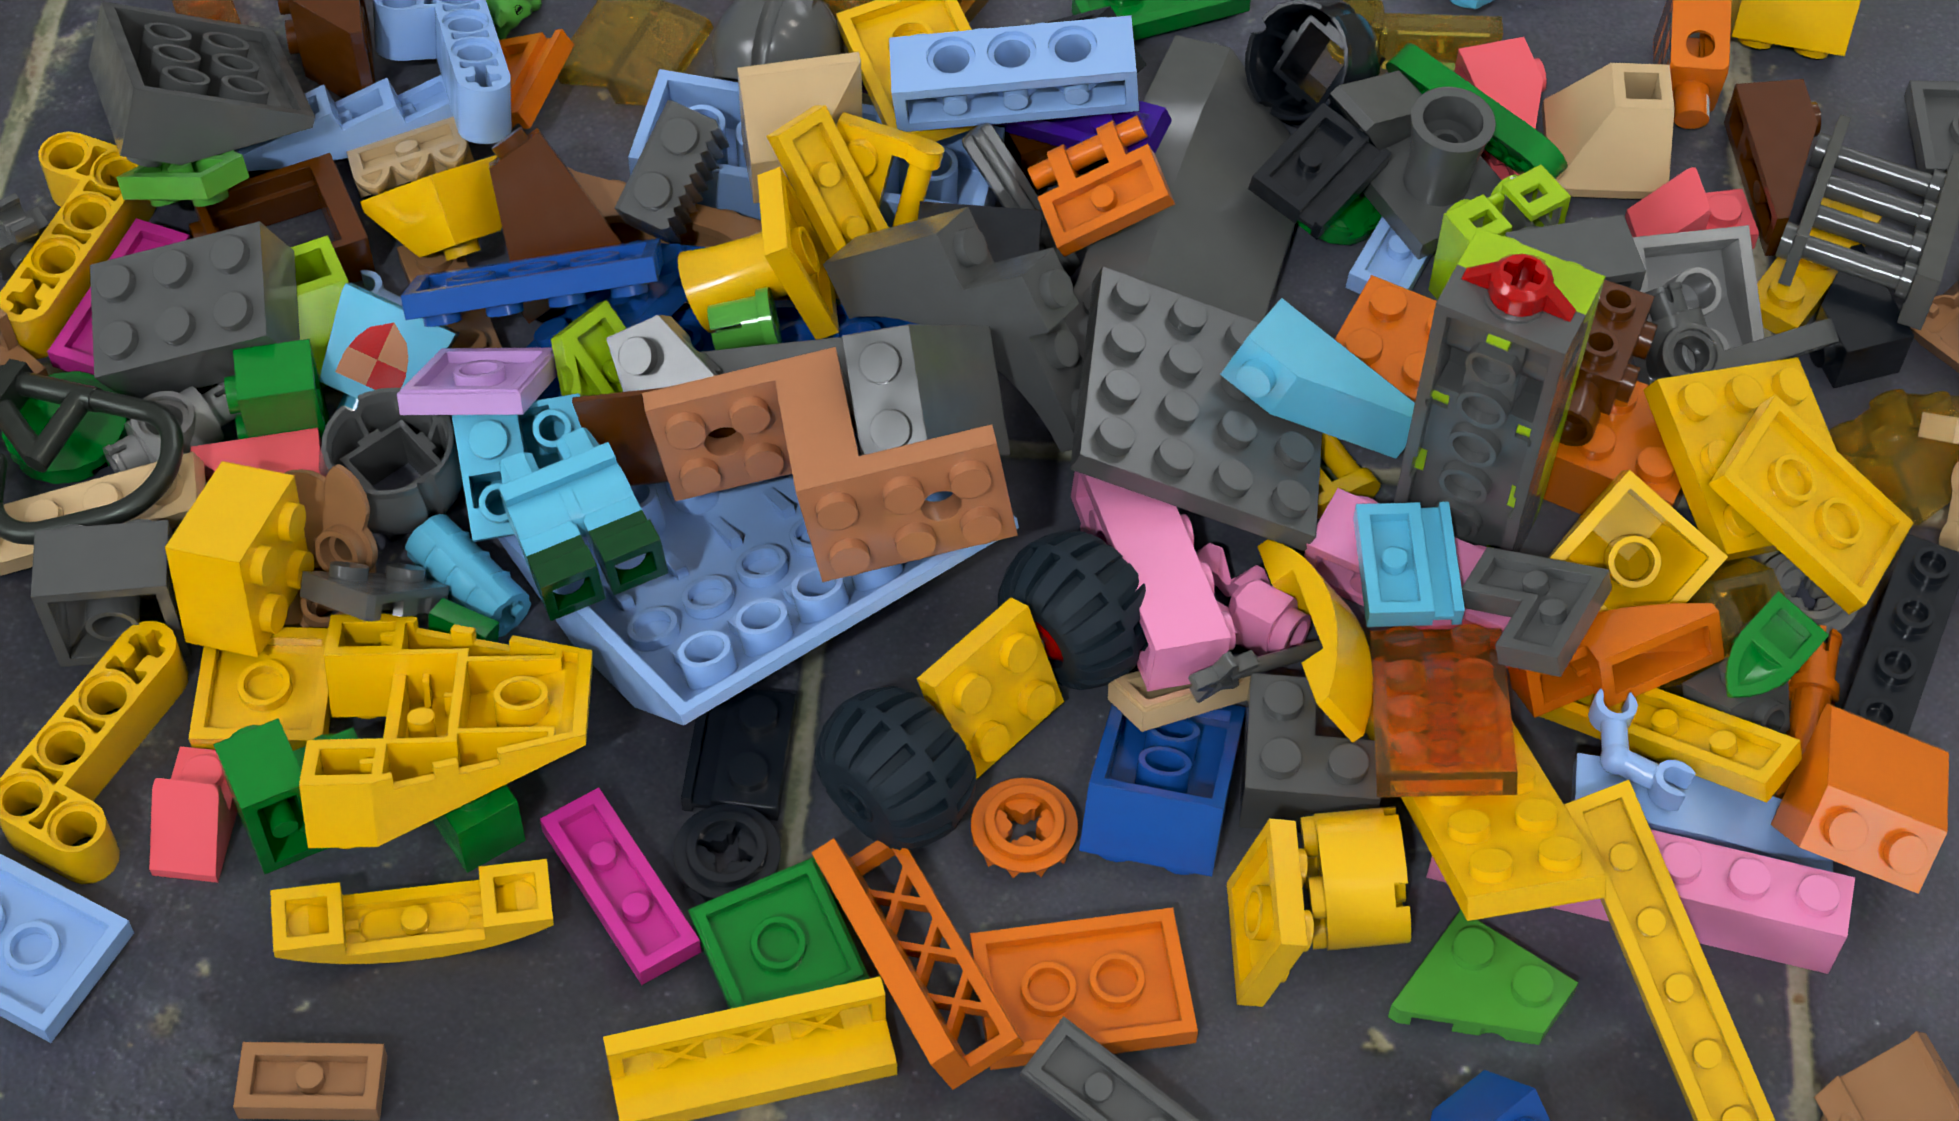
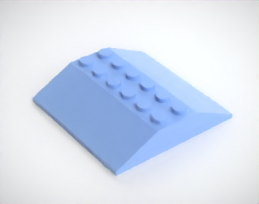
[498,474,1019,726]

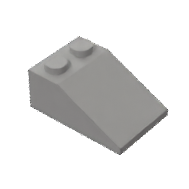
[1633,225,1765,385]

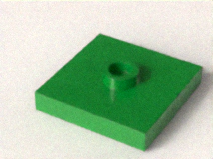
[688,857,869,1009]

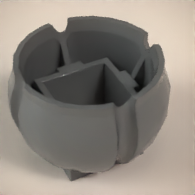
[711,0,845,82]
[319,388,463,542]

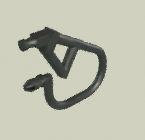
[0,359,184,545]

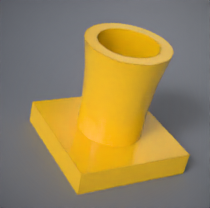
[678,167,839,340]

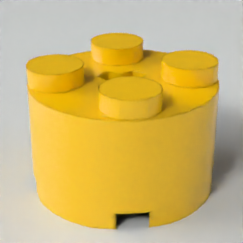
[1300,806,1411,951]

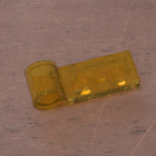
[1327,0,1503,71]

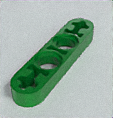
[1386,43,1568,179]

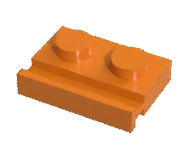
[499,29,574,129]

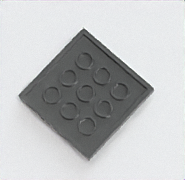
[1070,266,1322,551]

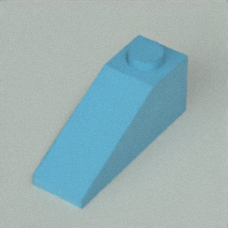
[1220,298,1415,459]

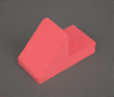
[1625,167,1759,249]
[149,746,237,883]

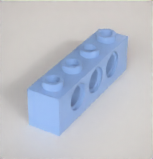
[889,15,1139,132]

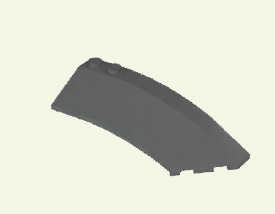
[1065,35,1295,359]

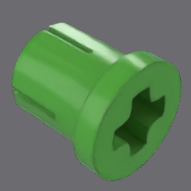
[707,287,782,350]

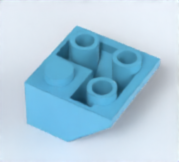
[452,393,581,542]

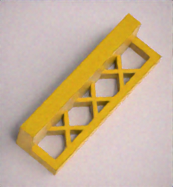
[603,976,897,1121]

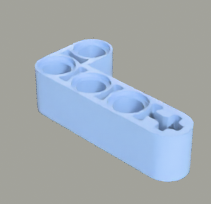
[373,0,512,144]

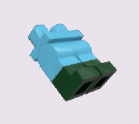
[498,427,668,621]

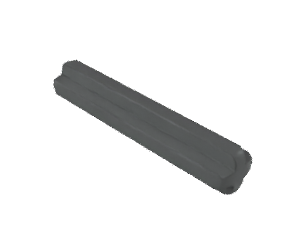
[962,123,1080,277]

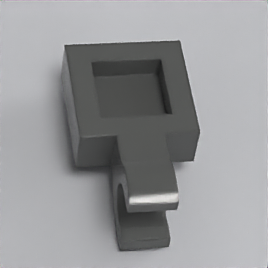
[0,193,49,281]

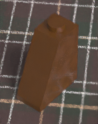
[489,127,624,324]

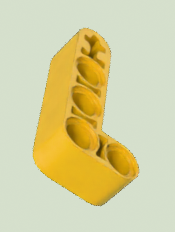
[0,131,156,359]
[0,621,189,884]

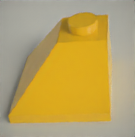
[360,155,502,261]
[1548,470,1728,612]

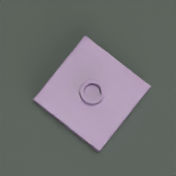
[397,347,557,415]

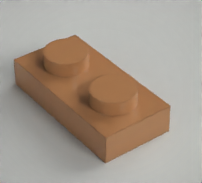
[233,1042,387,1121]

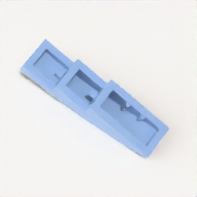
[234,75,453,171]
[1571,753,1833,872]

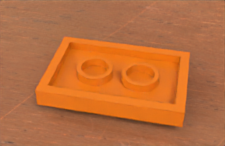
[970,907,1198,1070]

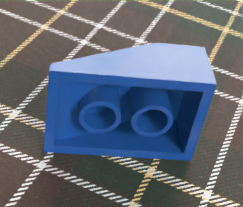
[1079,704,1246,877]

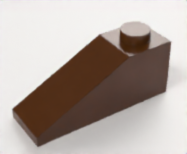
[1724,79,1821,256]

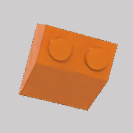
[1770,703,1949,894]

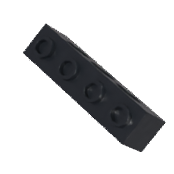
[1841,534,1959,735]

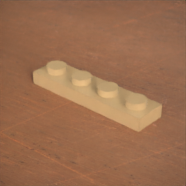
[0,452,206,576]

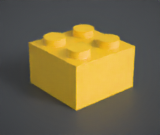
[165,461,314,657]

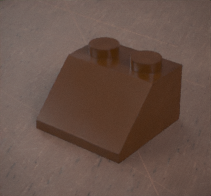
[277,0,376,98]

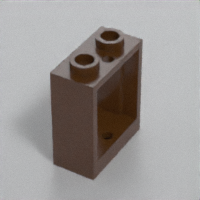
[188,153,375,283]

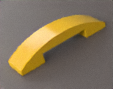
[1257,539,1373,743]
[270,859,554,964]

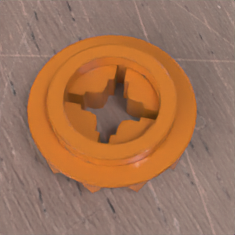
[971,778,1078,878]

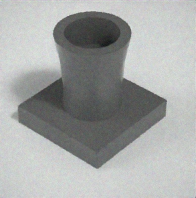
[1362,87,1502,260]

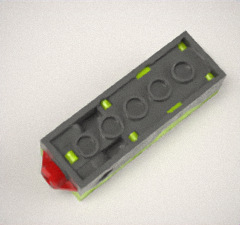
[1394,227,1606,553]

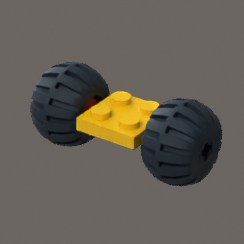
[814,530,1149,850]

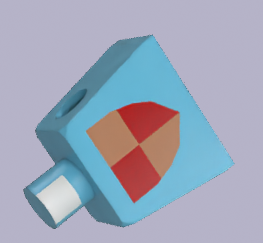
[319,283,460,411]

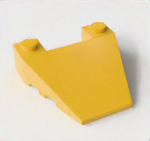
[299,614,593,849]

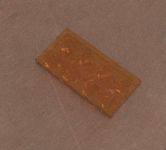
[1370,624,1518,797]

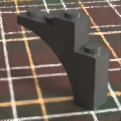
[823,207,1083,452]

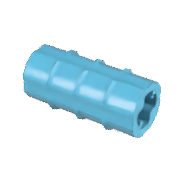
[405,514,531,637]

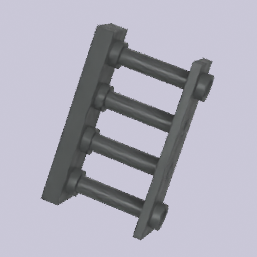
[1775,114,1959,330]

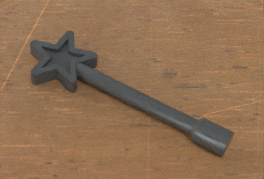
[1188,623,1371,703]

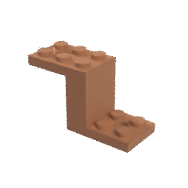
[642,347,1018,582]

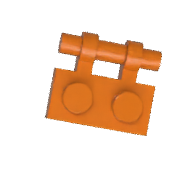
[1028,115,1175,257]

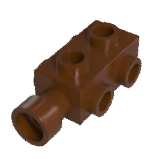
[1559,280,1658,446]

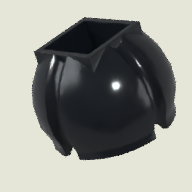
[1245,0,1386,128]

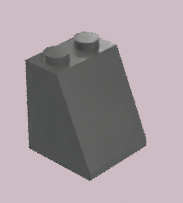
[842,324,1011,457]

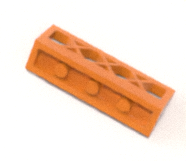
[811,838,1024,1090]

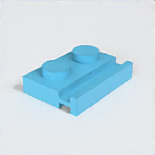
[1353,502,1465,627]

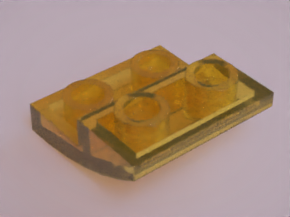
[557,0,714,105]

